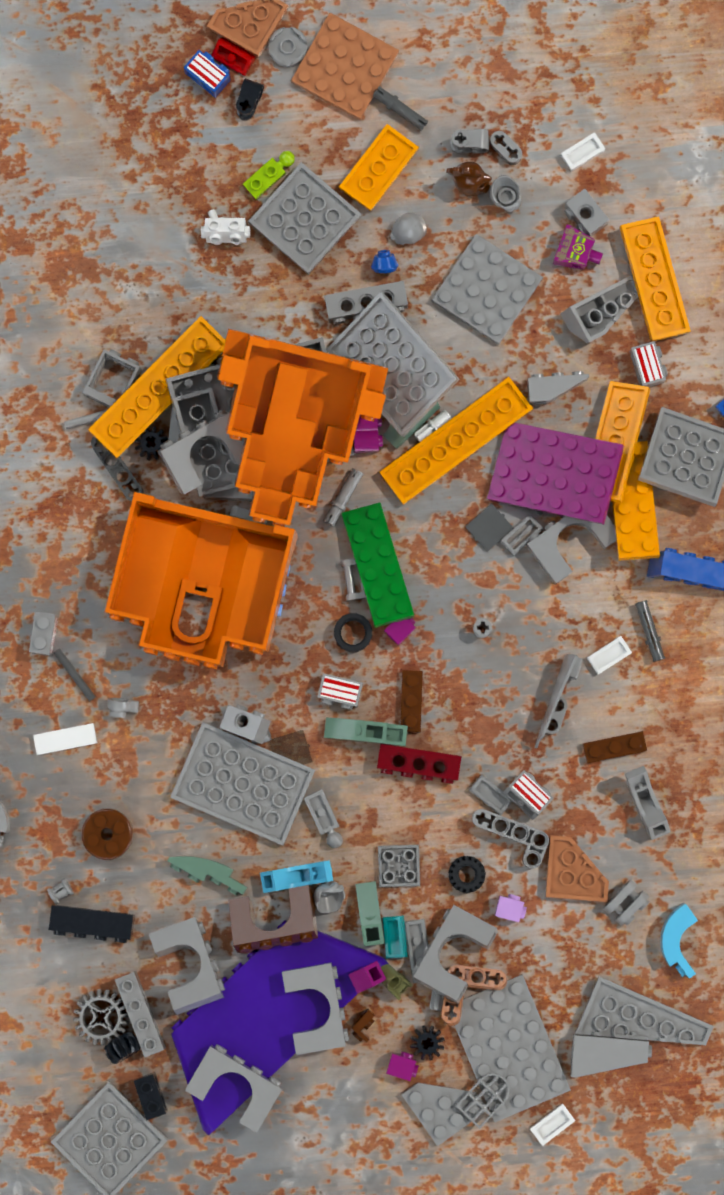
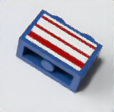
[184,50,231,98]

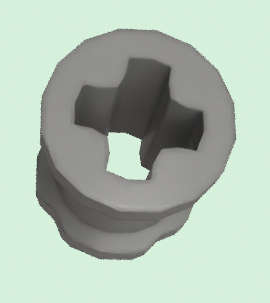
[473,618,492,638]
[47,878,74,905]

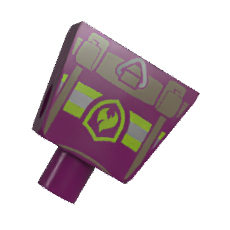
[553,224,603,270]

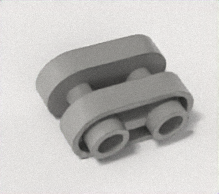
[603,879,649,926]

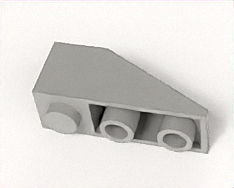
[527,371,589,405]

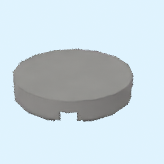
[268,27,308,67]

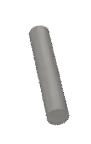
[64,409,108,429]

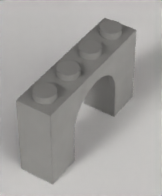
[157,409,245,495]
[527,515,616,585]
[412,905,498,1004]
[149,917,225,1015]
[282,962,349,1055]
[185,1044,283,1133]

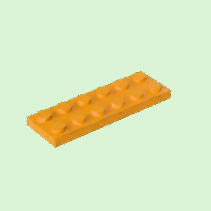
[619,216,691,342]
[595,381,650,503]
[612,441,660,561]

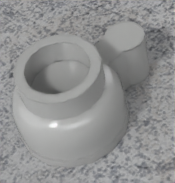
[108,698,139,718]

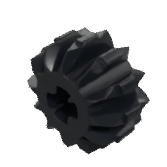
[135,426,168,461]
[410,1025,445,1061]
[104,1032,141,1064]

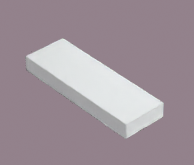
[33,723,98,755]

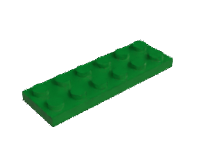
[341,502,414,628]

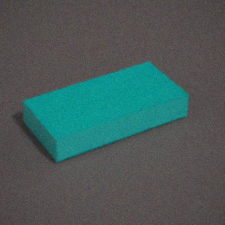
[382,916,408,959]

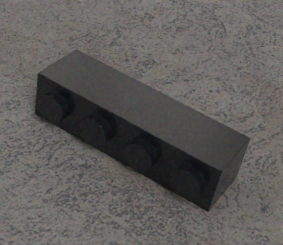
[48,905,135,943]

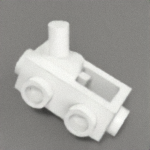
[201,209,250,245]

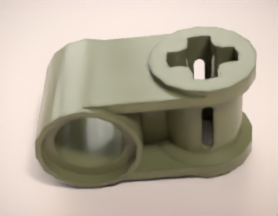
[381,964,413,1000]

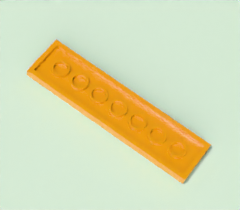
[88,316,225,459]
[379,377,533,505]

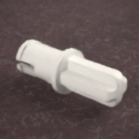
[414,409,452,442]

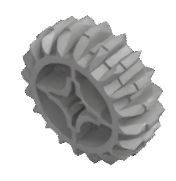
[73,989,129,1046]

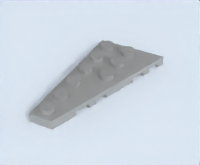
[575,976,714,1045]

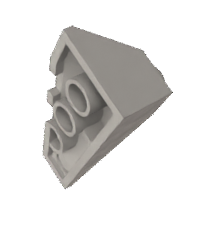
[560,275,638,343]

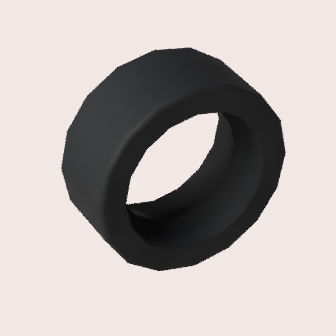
[334,613,372,652]

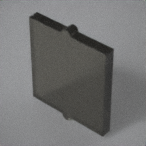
[269,730,313,765]

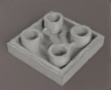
[378,845,420,887]

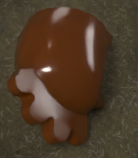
[446,162,492,196]

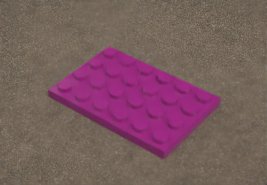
[487,421,624,525]

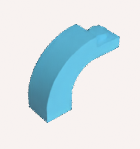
[260,860,333,893]
[660,903,698,979]

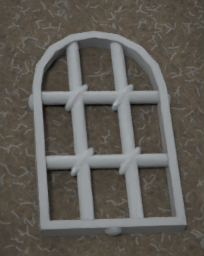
[456,1073,510,1129]

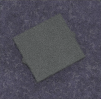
[465,503,514,552]

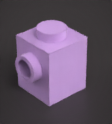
[494,894,527,922]

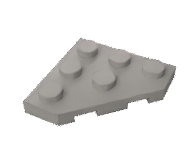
[401,1082,488,1146]

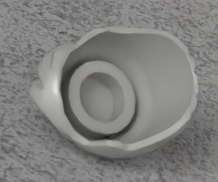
[489,175,521,212]
[391,213,427,245]
[313,881,345,913]

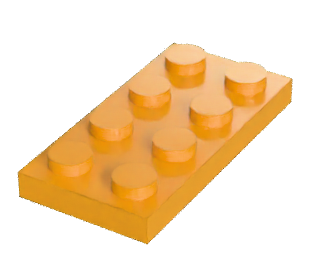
[339,124,419,212]

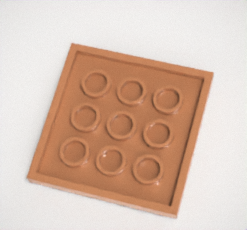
[291,13,399,120]

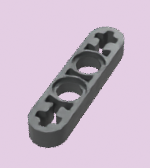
[91,437,143,502]

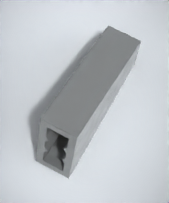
[570,1034,652,1078]

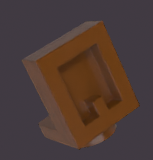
[352,1009,375,1043]

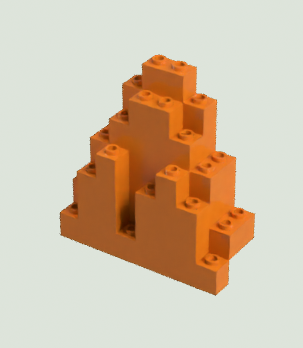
[217,329,388,527]

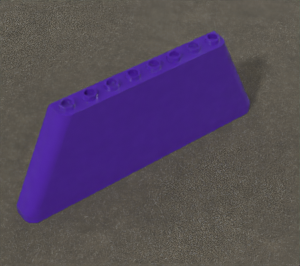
[171,920,389,1136]

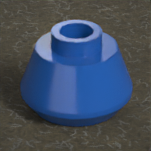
[371,250,399,273]

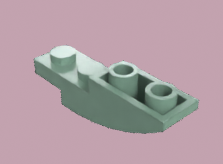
[324,717,408,746]
[167,856,248,896]

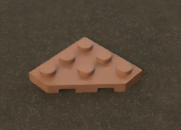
[207,0,289,58]
[545,835,609,902]

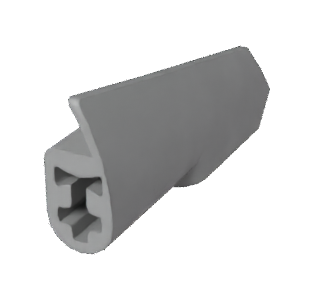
[534,654,583,748]

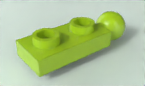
[243,151,295,200]

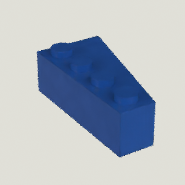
[646,548,724,591]

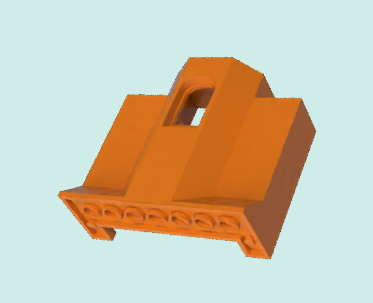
[105,492,298,670]

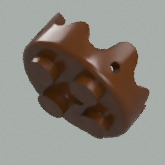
[81,809,133,860]

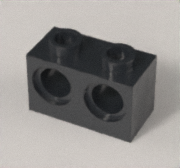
[134,1072,168,1121]

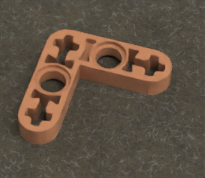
[441,965,507,1026]

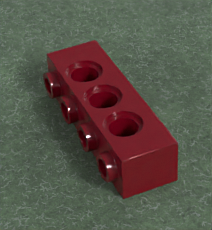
[377,744,462,784]

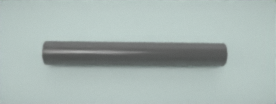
[54,648,96,702]

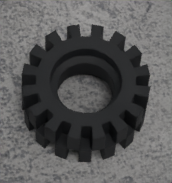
[448,856,486,893]

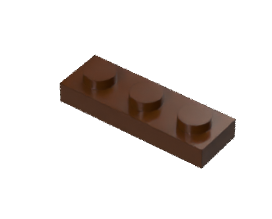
[401,670,423,732]
[583,731,647,763]

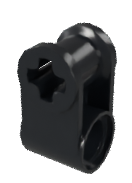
[236,78,264,120]

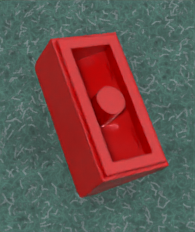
[211,37,256,76]

